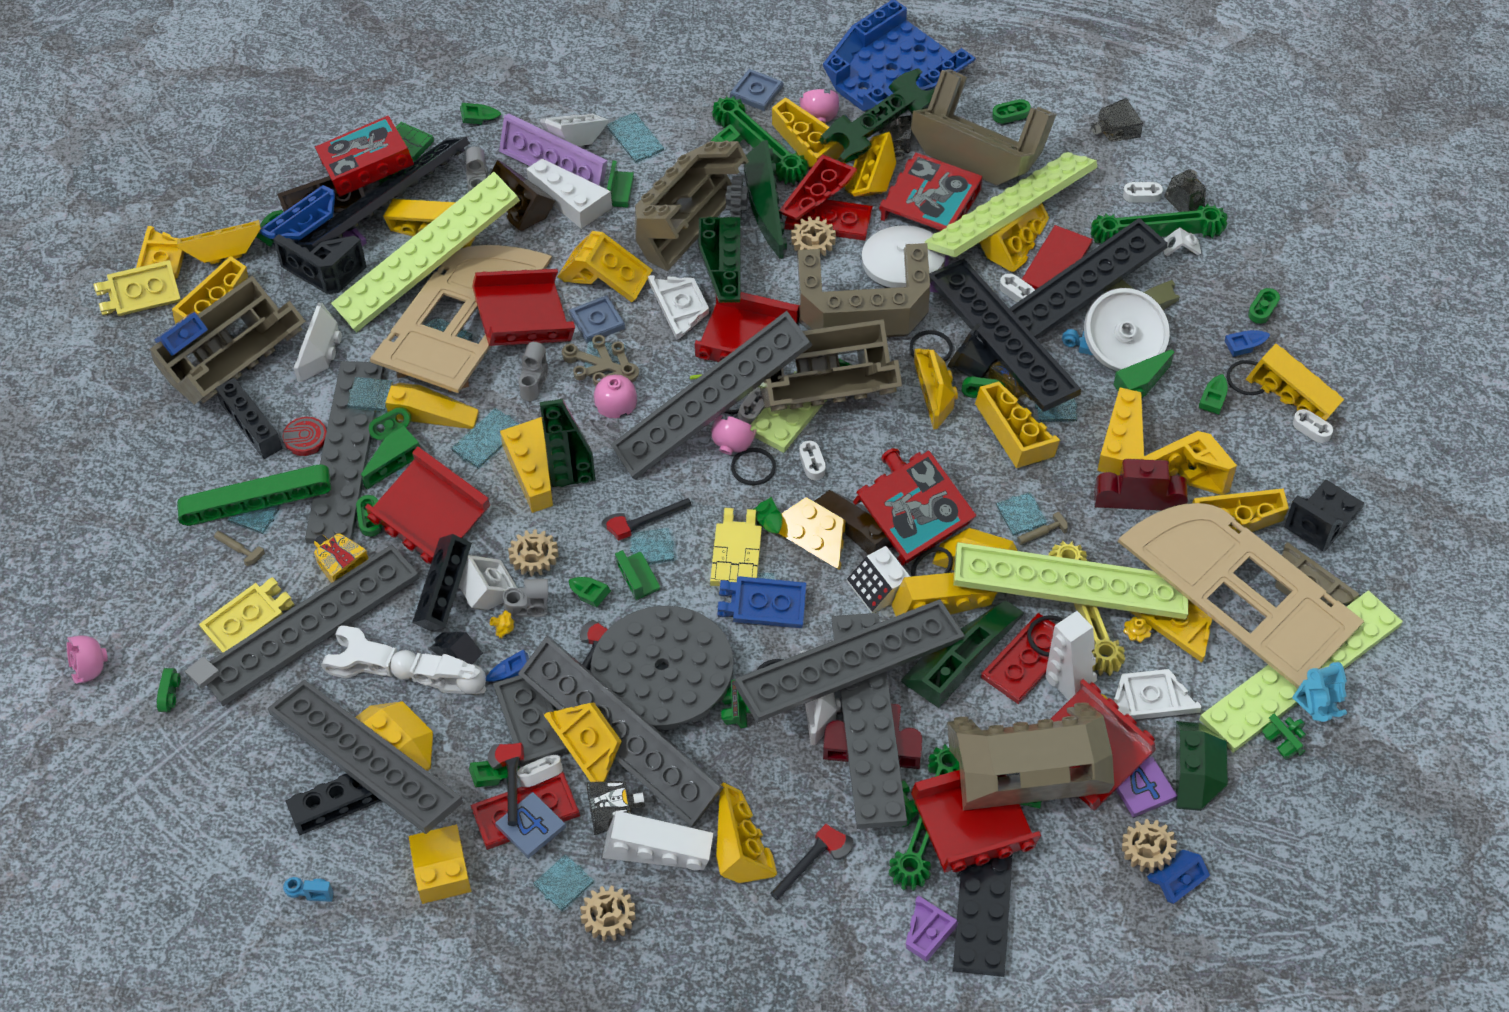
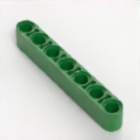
[177,464,331,526]

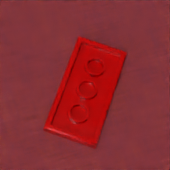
[785,199,873,241]
[1022,225,1093,290]
[981,613,1056,704]
[470,772,580,850]

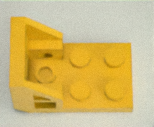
[557,231,652,302]
[1141,431,1237,495]

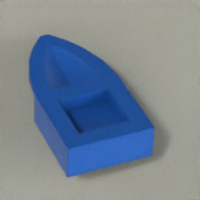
[1224,330,1270,357]
[486,649,529,682]

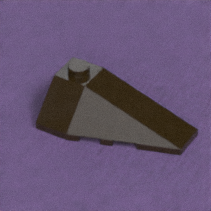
[490,160,556,231]
[277,176,366,213]
[814,490,893,555]

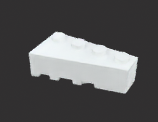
[527,159,612,229]
[1045,611,1097,700]
[602,811,713,870]

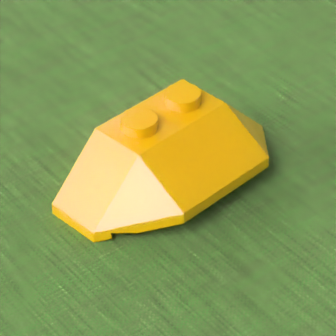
[845,132,896,197]
[177,220,261,264]
[914,348,958,430]
[933,528,1018,571]
[355,701,433,771]

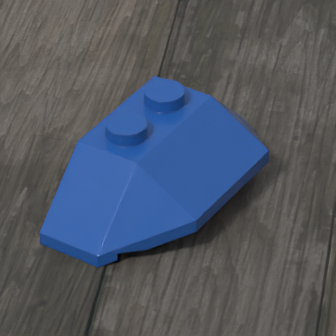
[259,185,335,243]

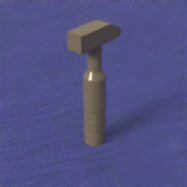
[1017,512,1068,545]
[214,531,265,566]

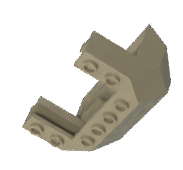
[911,69,1057,185]
[634,141,749,271]
[797,243,930,337]
[150,275,306,405]
[759,319,902,411]
[947,702,1114,811]

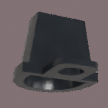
[947,323,996,378]

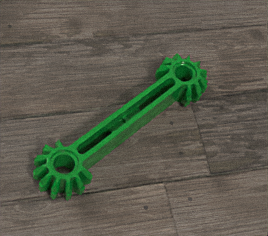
[712,95,808,185]
[1090,203,1227,244]
[889,744,960,892]

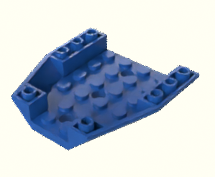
[823,0,976,111]

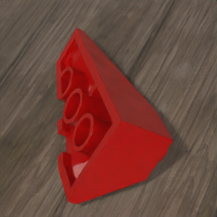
[779,154,857,221]

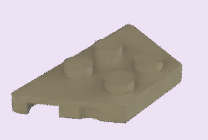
[1275,542,1359,607]

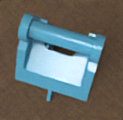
[1292,662,1347,722]

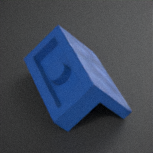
[154,312,208,356]
[1147,850,1210,904]

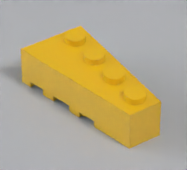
[772,97,844,168]
[383,199,476,248]
[1097,388,1144,475]
[891,573,997,616]

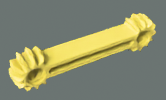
[1048,541,1125,676]

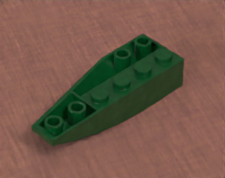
[744,140,787,259]
[698,217,741,303]
[539,399,596,487]
[901,600,1024,708]

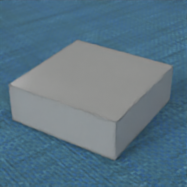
[185,656,220,689]

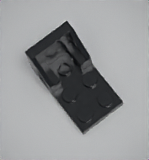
[273,234,367,294]
[1284,479,1364,551]

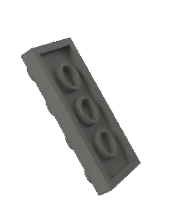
[493,675,568,767]

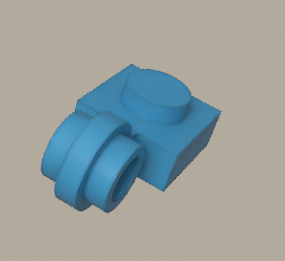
[1062,329,1094,356]
[283,877,334,902]

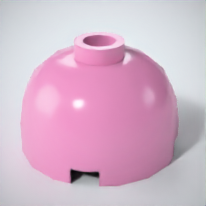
[800,89,839,124]
[594,374,638,419]
[711,415,757,455]
[66,635,108,684]

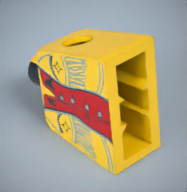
[314,534,369,583]

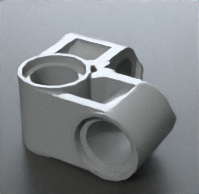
[466,146,488,191]
[518,342,548,401]
[503,579,548,618]

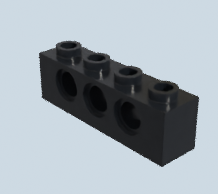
[216,378,283,460]
[412,534,472,631]
[285,774,382,836]

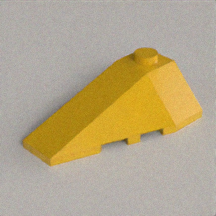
[979,203,1049,272]
[385,382,479,429]
[716,782,777,883]

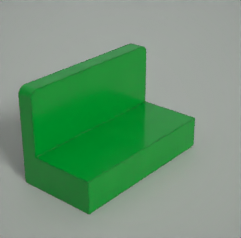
[607,160,634,208]
[615,550,660,600]

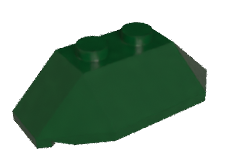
[1176,721,1228,811]

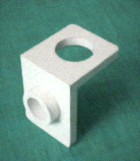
[1164,228,1201,256]

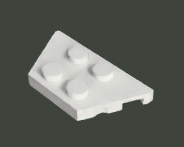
[648,275,709,340]
[1114,669,1201,720]

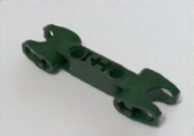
[819,68,935,164]

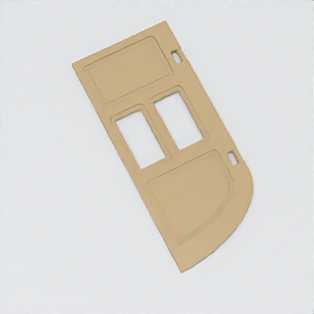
[370,245,552,393]
[1117,503,1364,688]

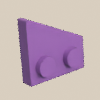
[906,895,958,962]

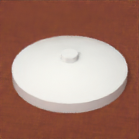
[862,225,945,288]
[1084,288,1170,371]

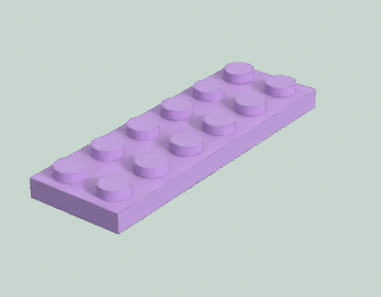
[499,114,608,187]

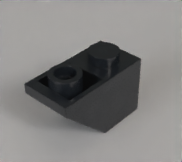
[430,632,483,664]

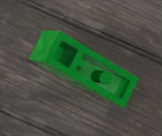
[1113,349,1174,398]
[361,426,420,490]

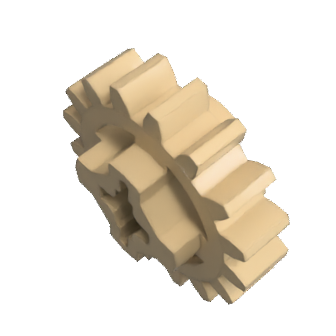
[791,216,836,256]
[508,529,559,576]
[1122,819,1177,873]
[580,885,636,941]

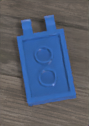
[717,576,806,628]

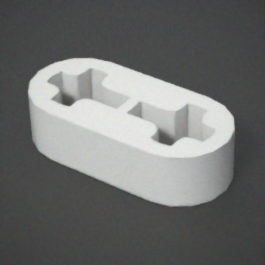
[1123,182,1163,203]
[1000,274,1035,302]
[738,387,765,424]
[1293,409,1333,443]
[799,441,826,480]
[517,755,563,787]

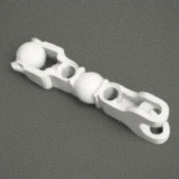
[321,626,486,694]

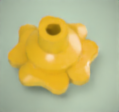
[490,610,515,639]
[1123,617,1152,643]

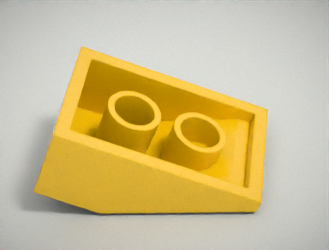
[408,824,472,904]

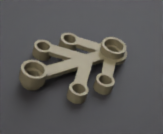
[562,335,639,386]

